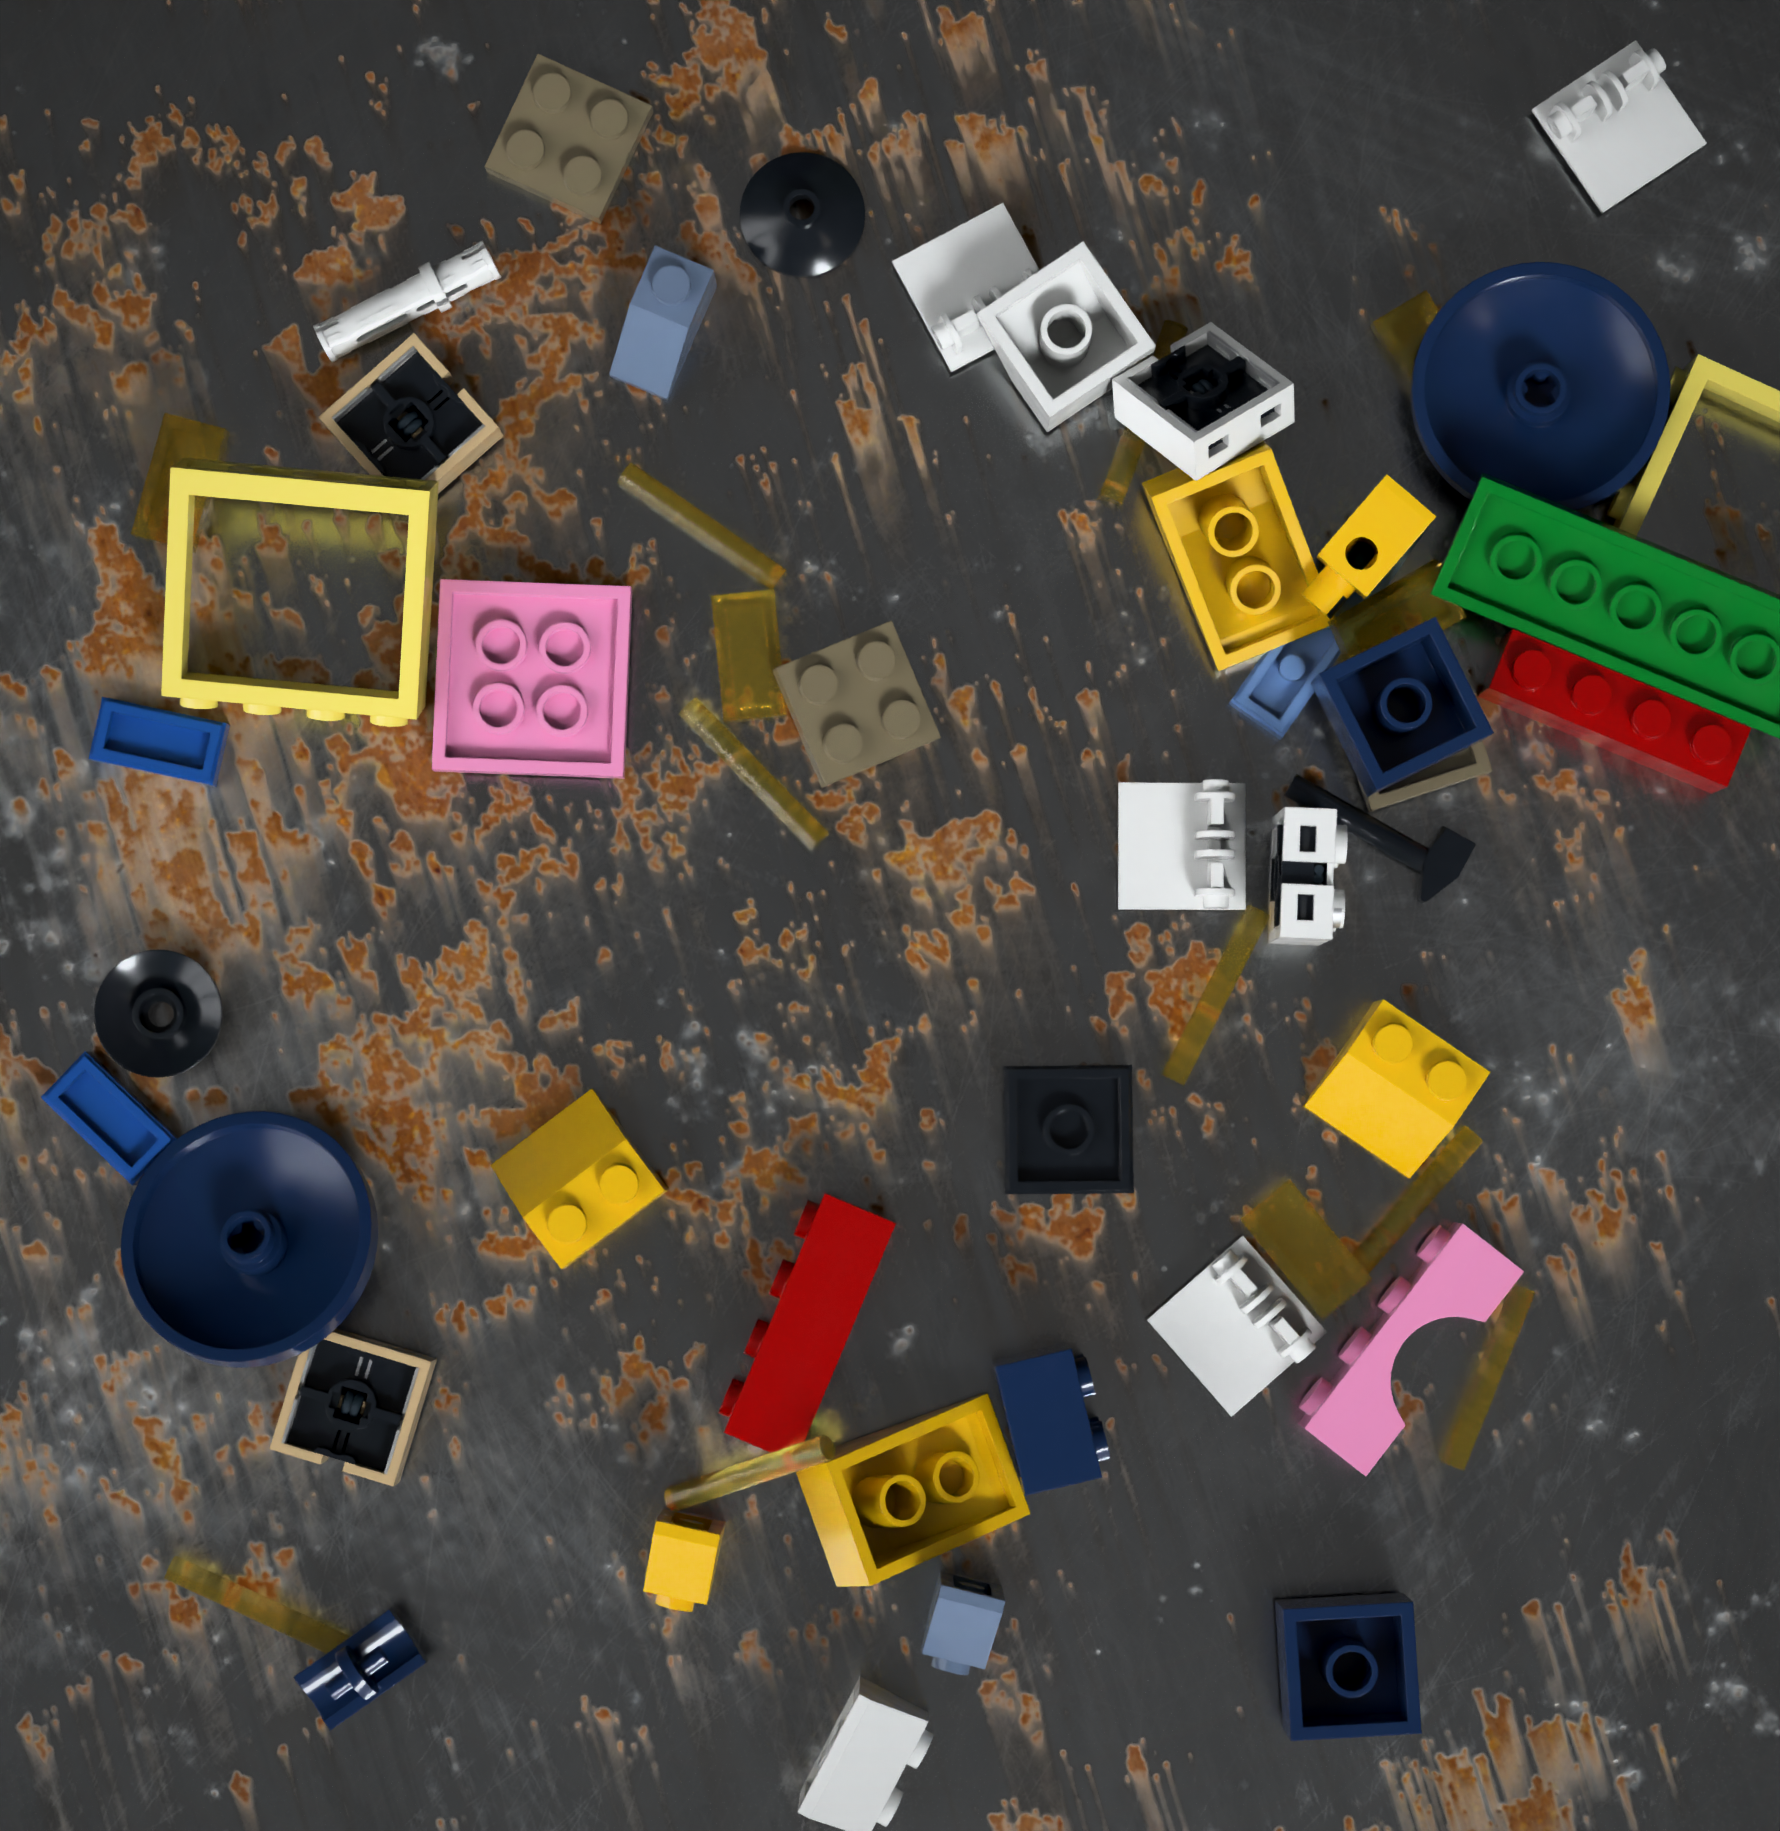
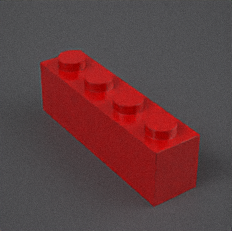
[1478,629,1751,794]
[718,1192,896,1463]

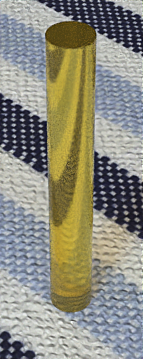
[1099,320,1188,505]
[617,462,787,591]
[678,697,829,850]
[1161,905,1270,1086]
[1339,1125,1483,1286]
[1440,1284,1536,1471]
[664,1435,835,1512]
[164,1556,350,1653]

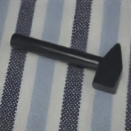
[1284,773,1476,903]

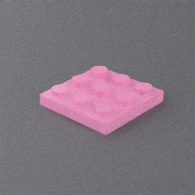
[432,579,633,779]

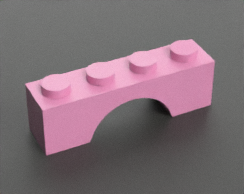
[1298,1222,1524,1476]

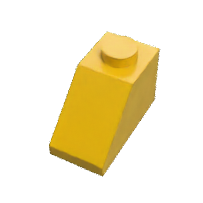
[643,1508,726,1612]

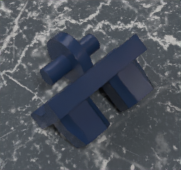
[293,1607,428,1731]

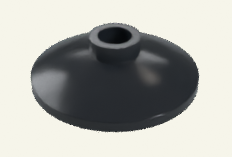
[740,152,865,278]
[94,950,223,1078]

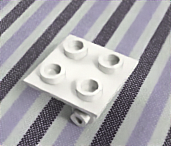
[1531,40,1707,213]
[892,203,1043,372]
[1118,779,1246,910]
[1147,1235,1327,1417]

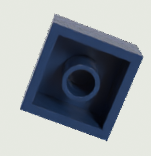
[1311,617,1494,797]
[991,1342,1110,1496]
[1275,1593,1422,1741]

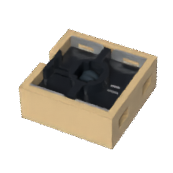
[319,333,503,519]
[269,1328,437,1486]

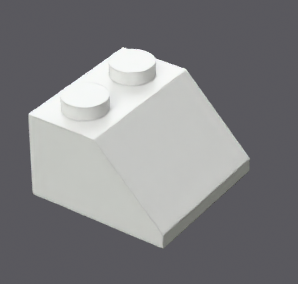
[977,242,1156,432]
[798,1676,934,1831]

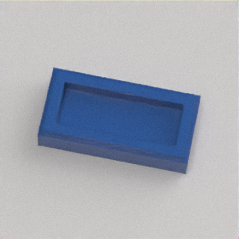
[89,697,230,787]
[41,1051,179,1186]

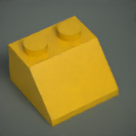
[1303,999,1491,1179]
[490,1088,669,1269]

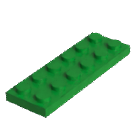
[1430,472,1780,739]

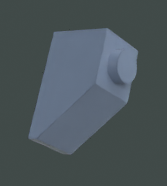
[609,245,717,401]
[921,1570,1006,1675]

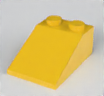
[1141,441,1337,671]
[793,1393,1031,1587]

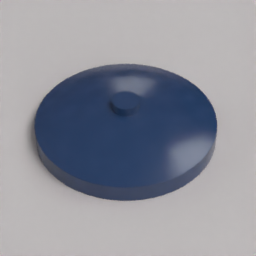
[1410,262,1671,512]
[121,1111,378,1368]

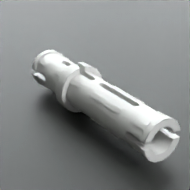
[313,240,501,363]

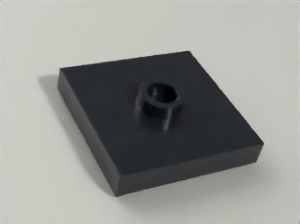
[1003,1065,1134,1194]

